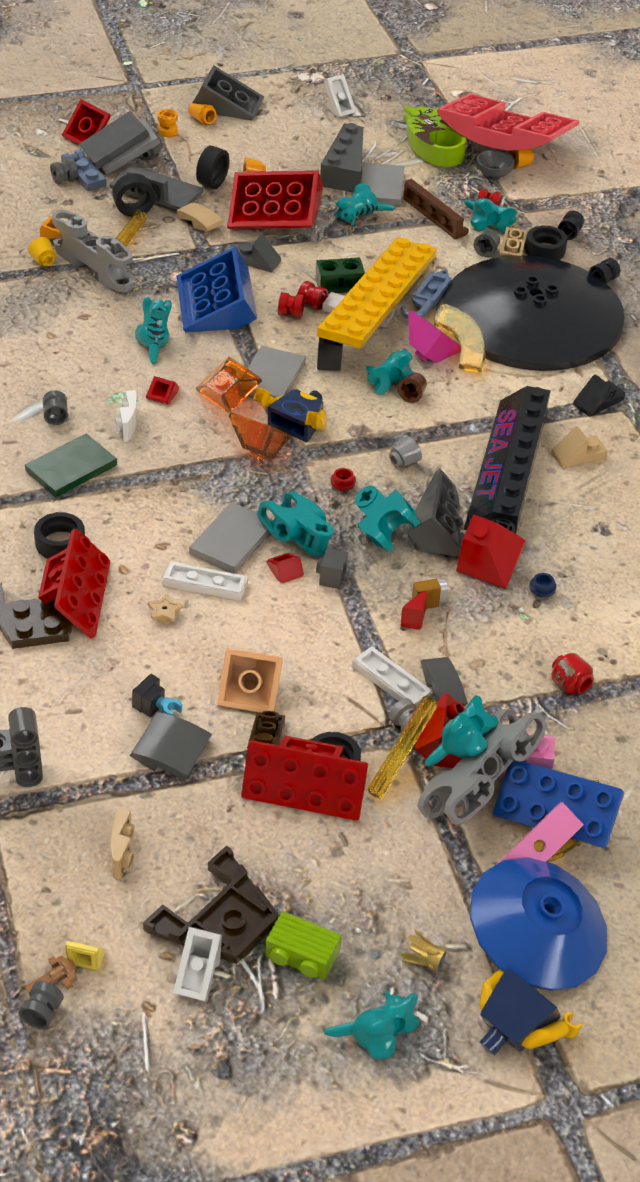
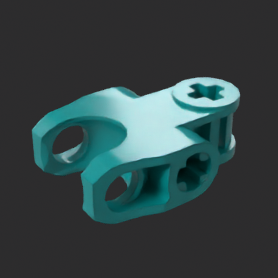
[355,486,421,552]
[257,492,334,557]

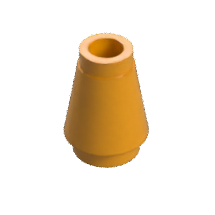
[188,103,216,125]

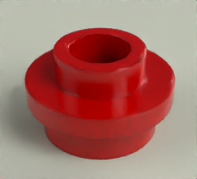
[330,468,356,491]

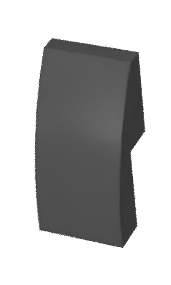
[421,657,468,707]

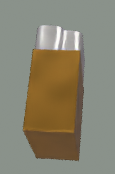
[412,578,448,609]

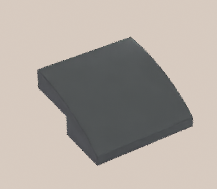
[129,712,212,782]

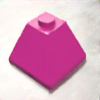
[408,310,463,363]

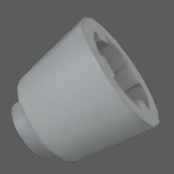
[389,436,422,468]

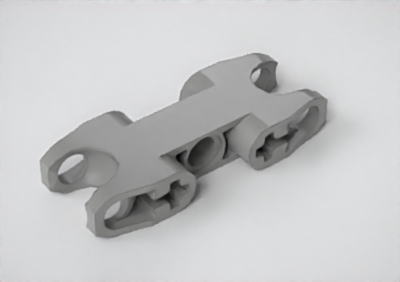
[52,210,134,293]
[417,708,547,825]

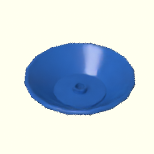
[470,857,607,991]

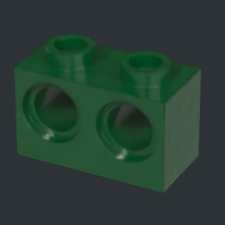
[315,257,365,294]

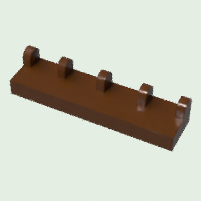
[403,178,469,239]

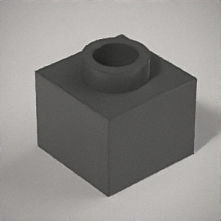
[316,548,348,589]

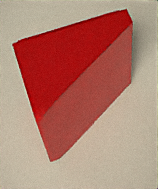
[146,376,179,405]
[266,553,304,583]
[400,591,428,630]

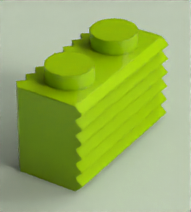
[266,911,342,980]

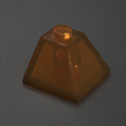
[195,356,262,413]
[229,412,290,461]

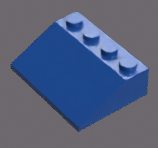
[176,246,257,332]

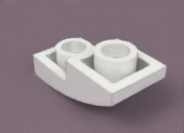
[115,390,137,442]

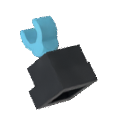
[132,673,183,717]

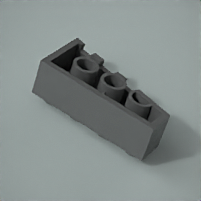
[320,123,364,193]

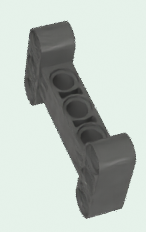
[0,707,43,787]

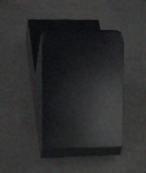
[573,374,626,417]

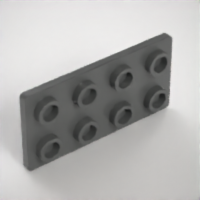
[110,165,203,211]

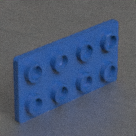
[493,761,624,849]

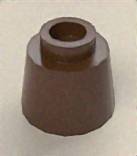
[397,373,427,403]

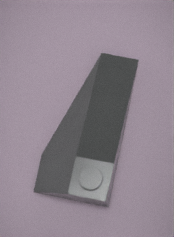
[407,468,465,556]

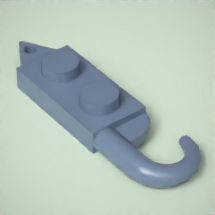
[400,269,452,319]

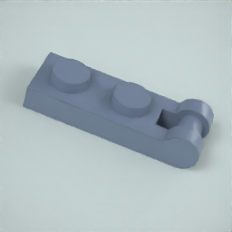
[61,150,107,191]

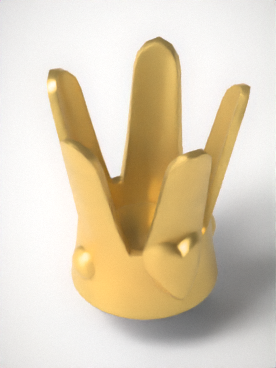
[401,929,451,973]

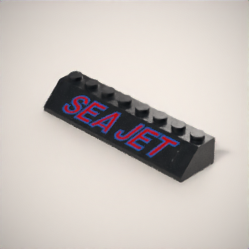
[464,386,551,534]

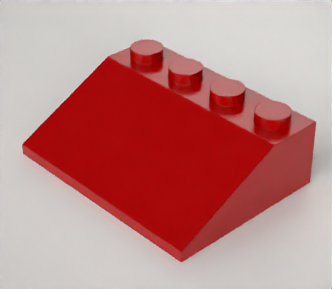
[227,170,323,229]

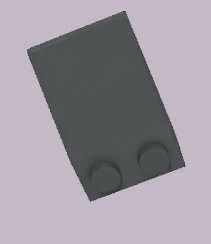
[193,65,264,121]

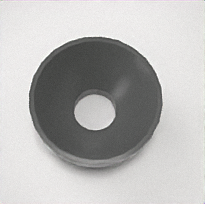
[477,150,514,180]

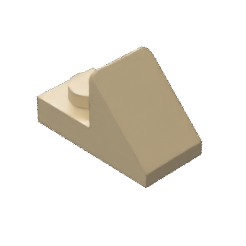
[551,426,608,468]

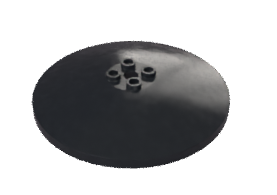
[443,255,625,371]

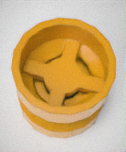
[157,109,178,137]

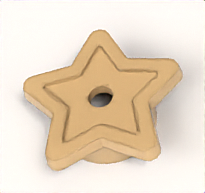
[147,594,183,623]

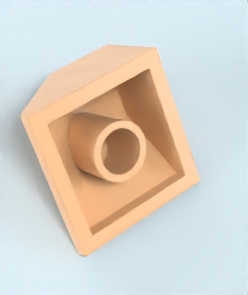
[217,648,283,713]

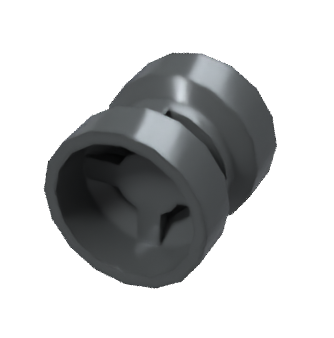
[50,158,78,184]
[43,390,68,425]
[18,981,64,1029]

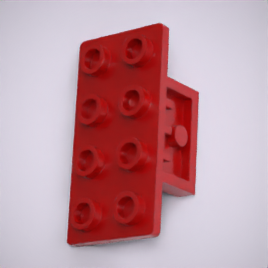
[38,529,111,639]
[241,735,368,821]

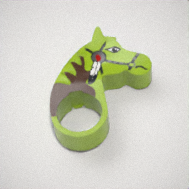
[404,106,466,167]

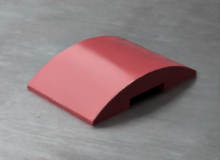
[437,93,580,150]

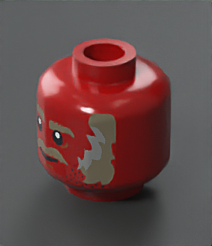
[551,653,594,695]

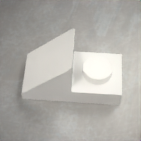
[324,74,356,118]
[173,927,222,1001]

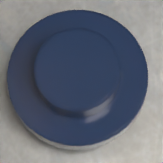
[529,573,557,597]

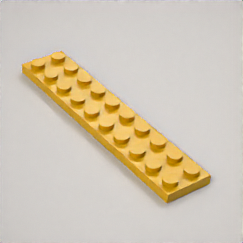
[316,238,437,348]

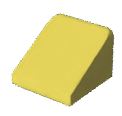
[65,941,105,970]

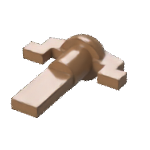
[25,956,77,993]

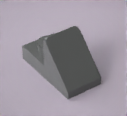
[237,234,281,273]

